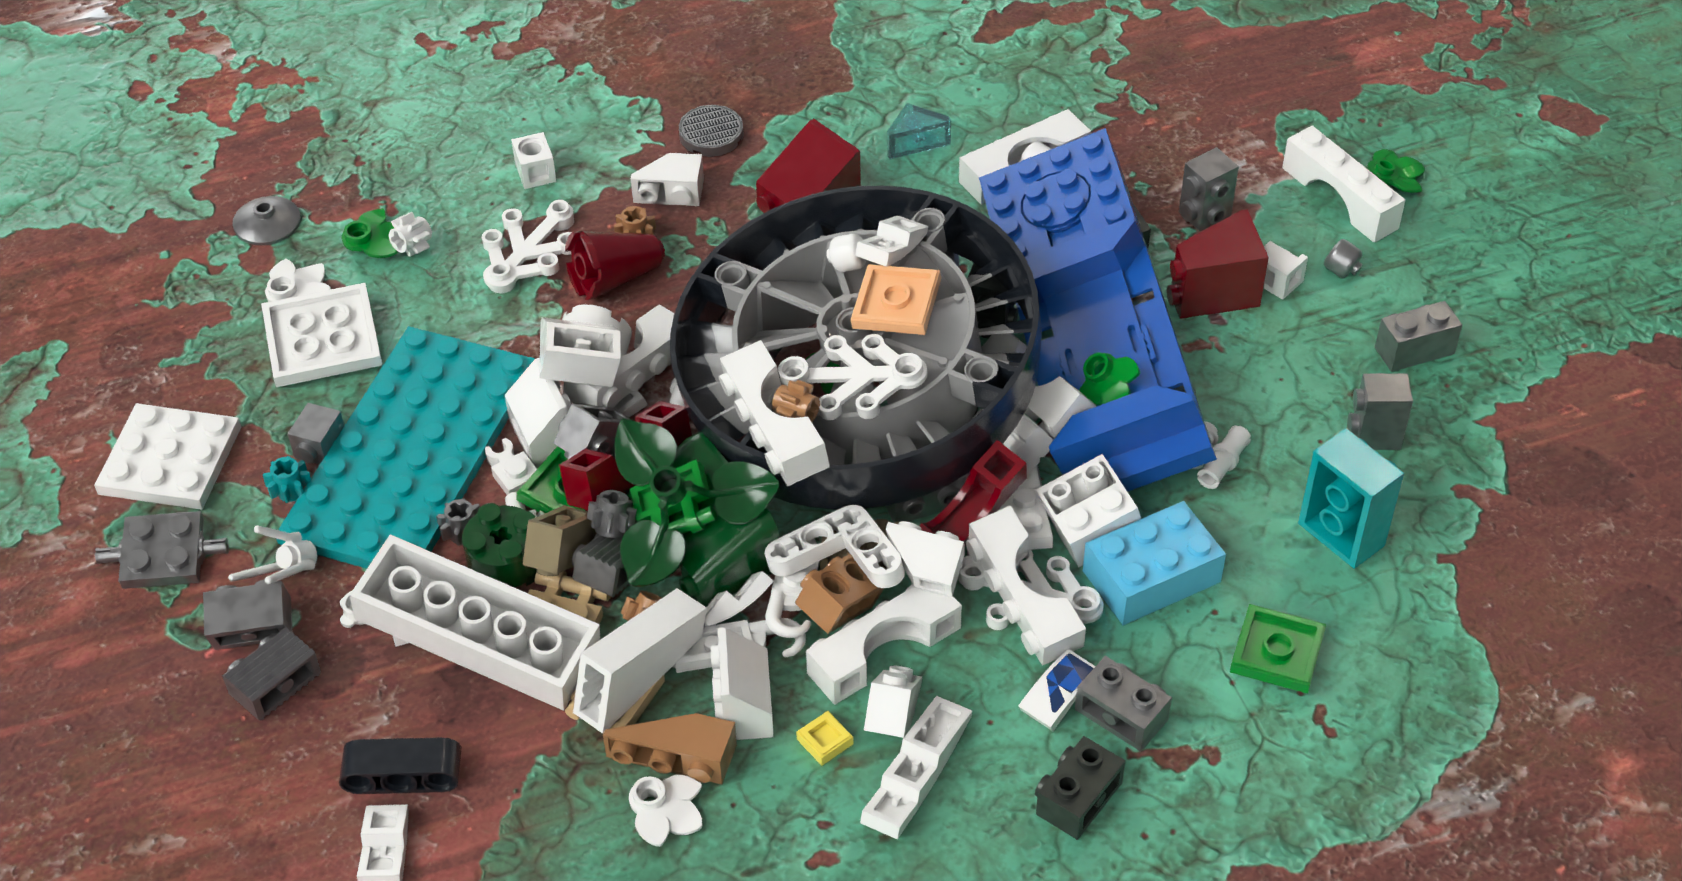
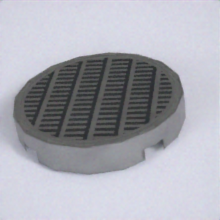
[679,105,744,157]

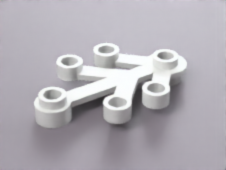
[482,200,574,293]
[778,334,928,420]
[958,550,1104,630]

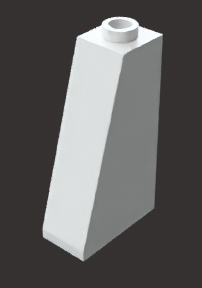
[573,588,707,733]

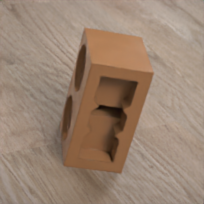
[795,554,884,634]

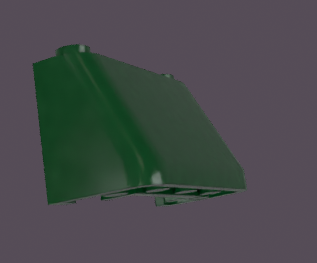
[626,432,779,607]

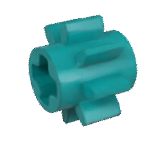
[263,456,311,503]

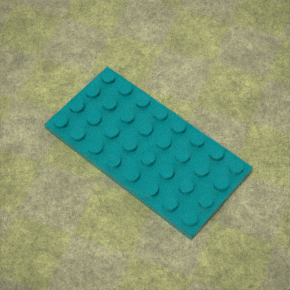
[277,326,535,569]

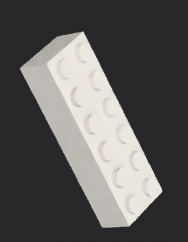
[349,535,600,711]

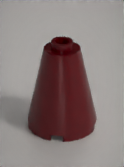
[565,231,665,300]

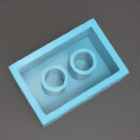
[1083,501,1226,625]

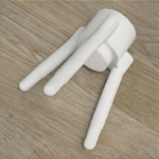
[228,525,317,584]

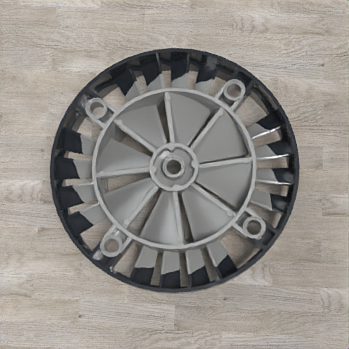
[670,185,1042,510]

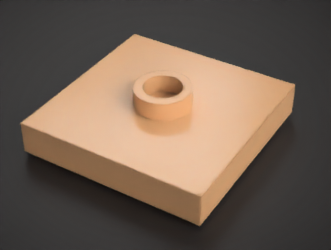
[851,264,941,335]

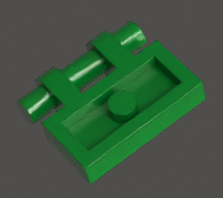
[630,459,717,534]

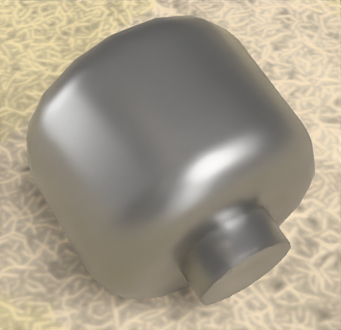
[1324,239,1363,278]

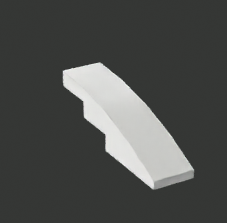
[860,696,972,839]

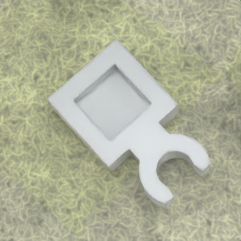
[485,438,537,495]

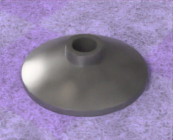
[233,196,301,245]

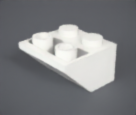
[539,317,621,387]
[505,358,571,468]
[1036,454,1141,567]
[710,628,773,740]

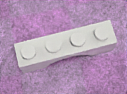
[959,109,1091,205]
[1282,126,1406,243]
[563,304,674,408]
[982,334,1097,439]
[719,340,830,486]
[966,505,1086,666]
[806,584,962,705]

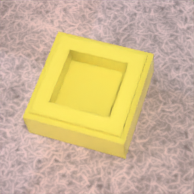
[796,711,853,766]

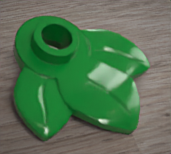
[1366,149,1425,193]
[342,208,398,258]
[1079,352,1140,406]

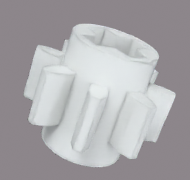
[389,212,432,257]

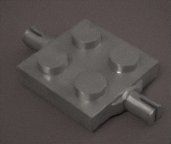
[95,511,229,589]

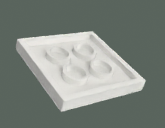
[261,283,382,387]
[94,403,241,510]

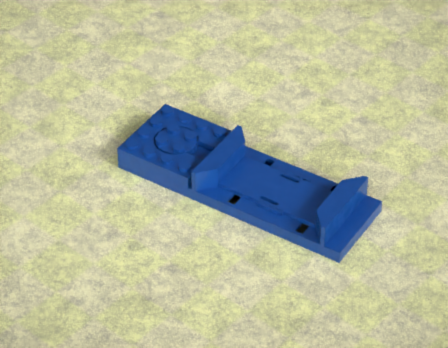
[979,128,1217,492]

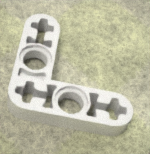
[764,505,905,588]

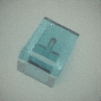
[887,103,951,160]

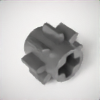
[587,490,637,538]
[436,498,480,546]

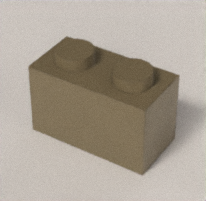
[523,505,596,576]

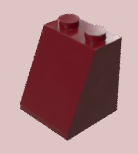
[756,118,861,213]
[1167,209,1269,319]

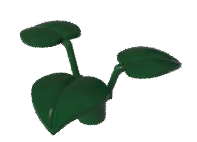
[615,419,780,587]

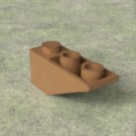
[603,713,737,785]

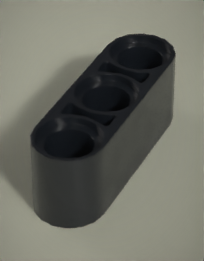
[339,737,462,794]

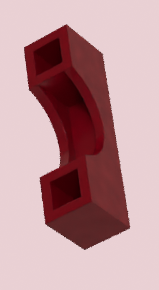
[559,401,692,511]
[919,440,1027,547]

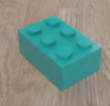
[1298,428,1404,569]

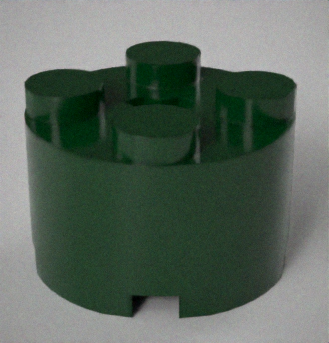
[462,503,537,587]

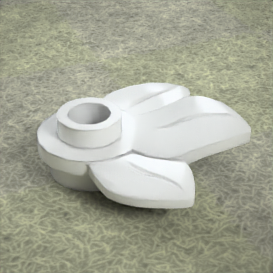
[265,259,331,302]
[629,775,703,847]

